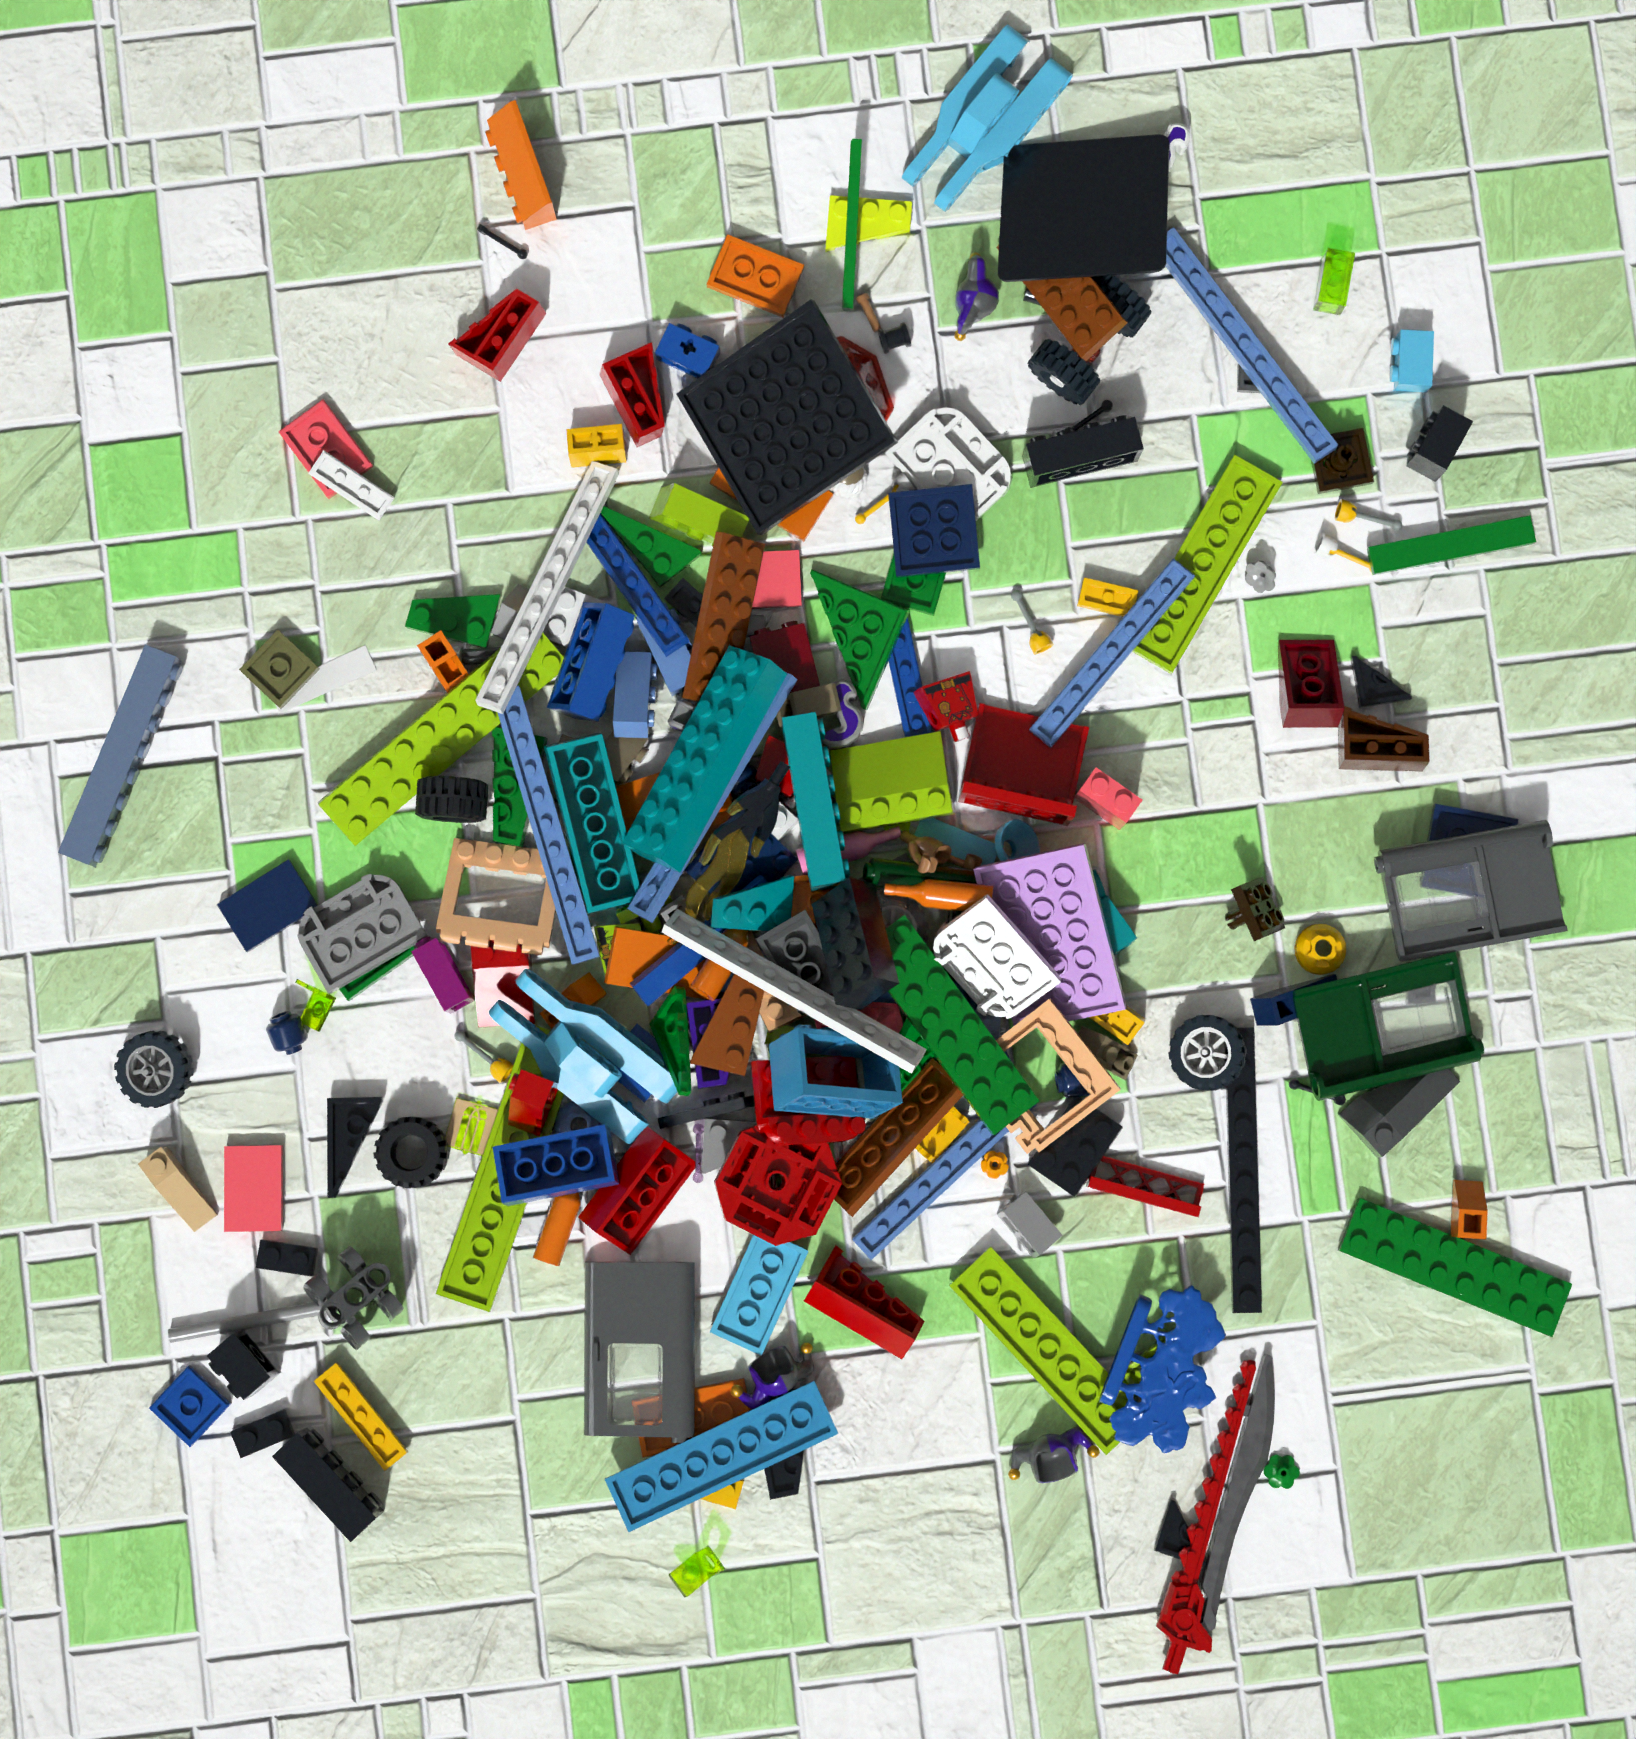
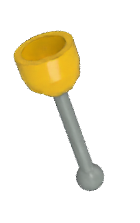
[1335,499,1402,531]
[1011,590,1054,655]
[454,1030,514,1083]

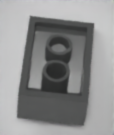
[756,910,834,1015]

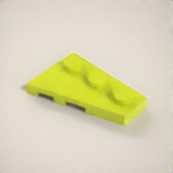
[825,195,912,252]

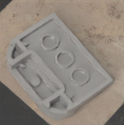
[297,874,428,994]

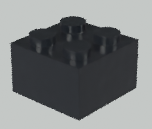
[1406,405,1473,482]
[207,1330,280,1400]

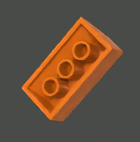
[485,100,557,230]

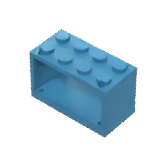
[769,1025,903,1119]

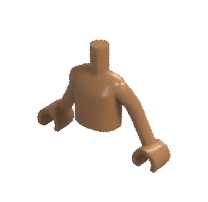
[900,830,982,873]

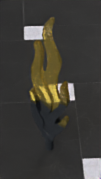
[667,761,790,945]

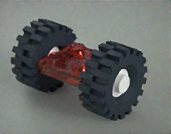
[1027,275,1151,405]

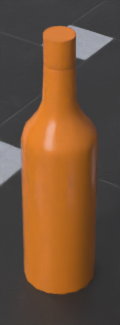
[884,879,993,911]
[690,929,748,1001]
[533,1192,581,1266]

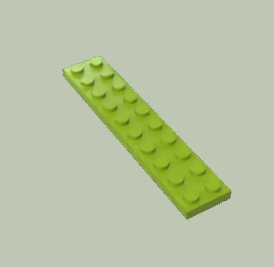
[317,633,564,846]
[436,1025,565,1312]

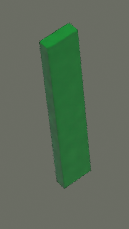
[842,139,862,311]
[1367,515,1536,576]

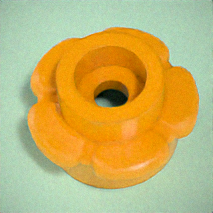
[981,1151,1009,1179]

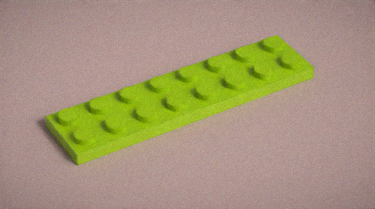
[1133,454,1283,674]
[949,1246,1128,1455]

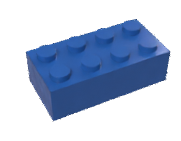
[547,602,635,722]
[493,1124,620,1206]

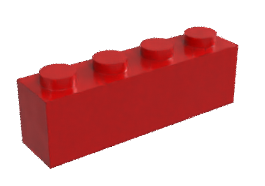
[804,1245,925,1359]

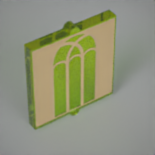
[445,1097,499,1156]

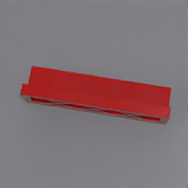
[1086,1156,1205,1217]

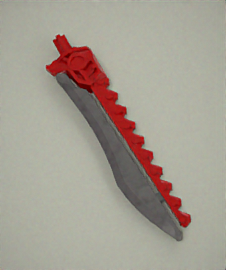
[1156,1354,1275,1674]

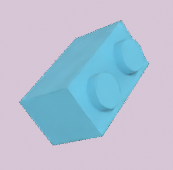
[1389,329,1434,393]

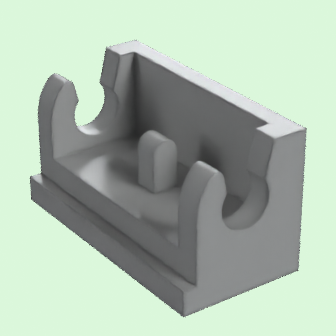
[997,1191,1063,1258]

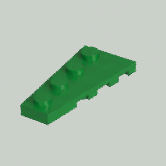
[492,727,548,847]

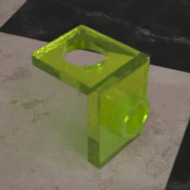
[295,979,336,1032]
[668,1546,725,1598]

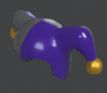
[954,252,999,341]
[730,1343,814,1410]
[1008,1427,1100,1483]

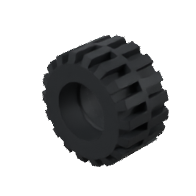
[415,776,488,823]
[373,1117,449,1188]

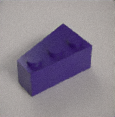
[686,998,729,1089]

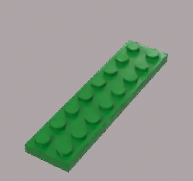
[886,915,1039,1135]
[1338,1198,1573,1337]

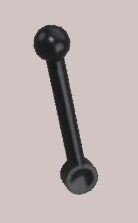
[477,224,528,260]
[1065,400,1113,432]
[1289,1079,1346,1105]

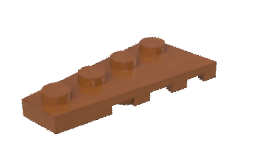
[690,974,764,1076]

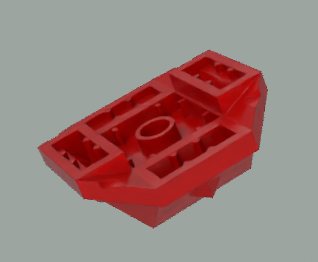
[714,1124,842,1246]

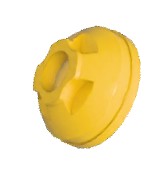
[1294,924,1346,975]

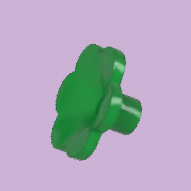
[1263,1454,1300,1489]

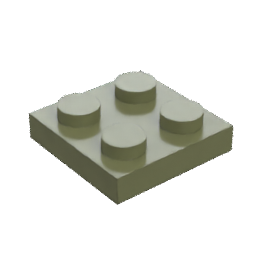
[239,630,319,709]

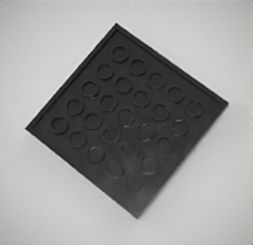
[676,299,898,535]

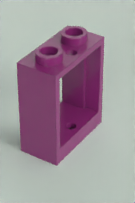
[411,936,475,1014]

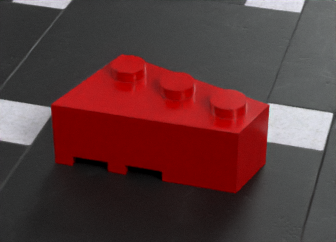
[448,288,546,382]
[599,342,665,447]
[508,1069,559,1137]

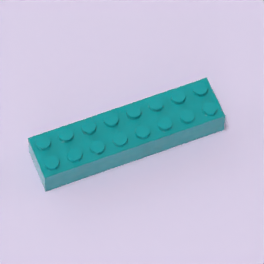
[622,645,787,873]

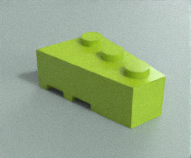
[648,483,749,547]

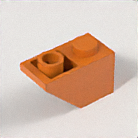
[540,972,607,1029]
[1450,1180,1488,1239]

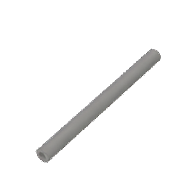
[168,1302,338,1343]

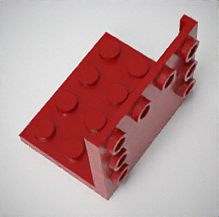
[958,703,1089,826]

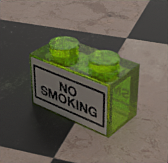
[1313,248,1355,315]

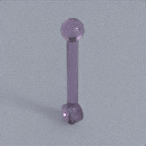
[692,1123,704,1183]

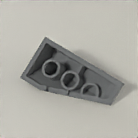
[1338,1069,1460,1157]

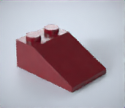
[1278,640,1345,728]

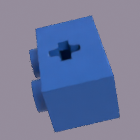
[655,323,720,379]

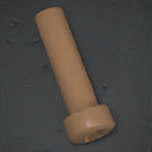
[856,293,882,333]

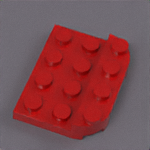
[751,1056,866,1146]

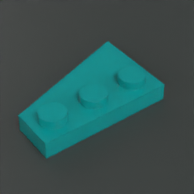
[711,875,794,931]

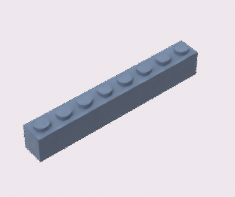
[58,644,183,868]

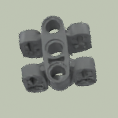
[303,1246,404,1350]

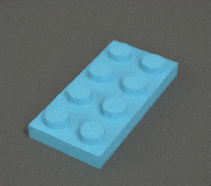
[710,1235,809,1356]

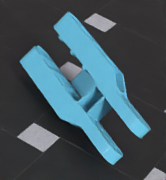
[902,24,1073,212]
[489,969,677,1144]

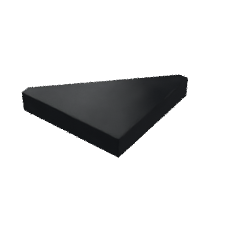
[1350,656,1412,708]
[1154,1499,1206,1568]

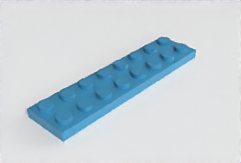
[605,1380,839,1533]

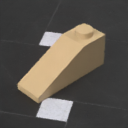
[138,1147,218,1232]

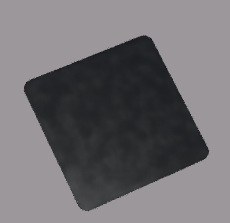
[998,134,1169,282]

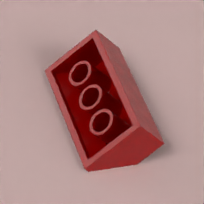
[578,1126,698,1255]

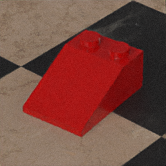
[471,940,535,1028]

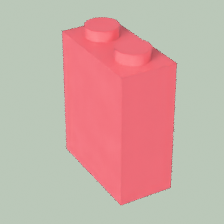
[1074,767,1142,830]

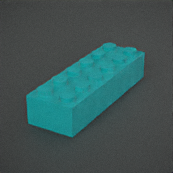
[782,712,850,892]
[544,733,640,913]

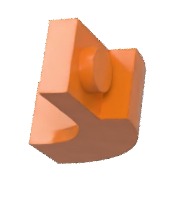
[417,630,469,692]

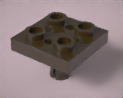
[1311,428,1374,494]
[1225,877,1285,941]

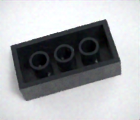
[1022,415,1144,488]
[812,877,899,1010]
[272,1427,384,1542]

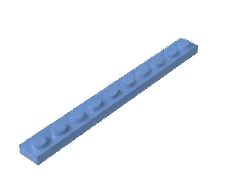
[1165,227,1338,464]
[627,672,797,923]
[497,686,600,965]

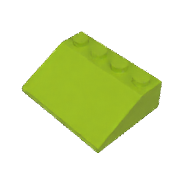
[830,731,955,834]

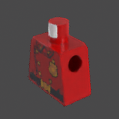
[914,671,978,742]

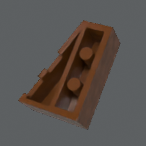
[1338,706,1430,772]

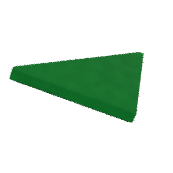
[810,569,910,710]

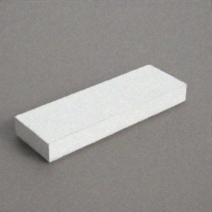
[308,450,394,521]

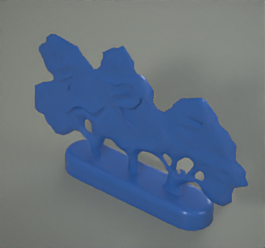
[1099,1285,1226,1453]

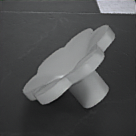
[1245,560,1276,593]

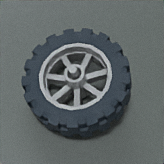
[114,1030,194,1108]

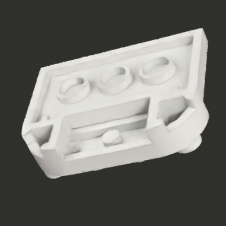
[885,408,1013,521]
[933,894,1061,1019]

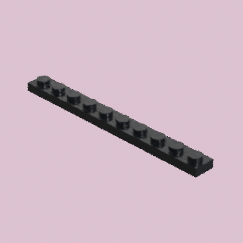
[1224,1027,1262,1313]

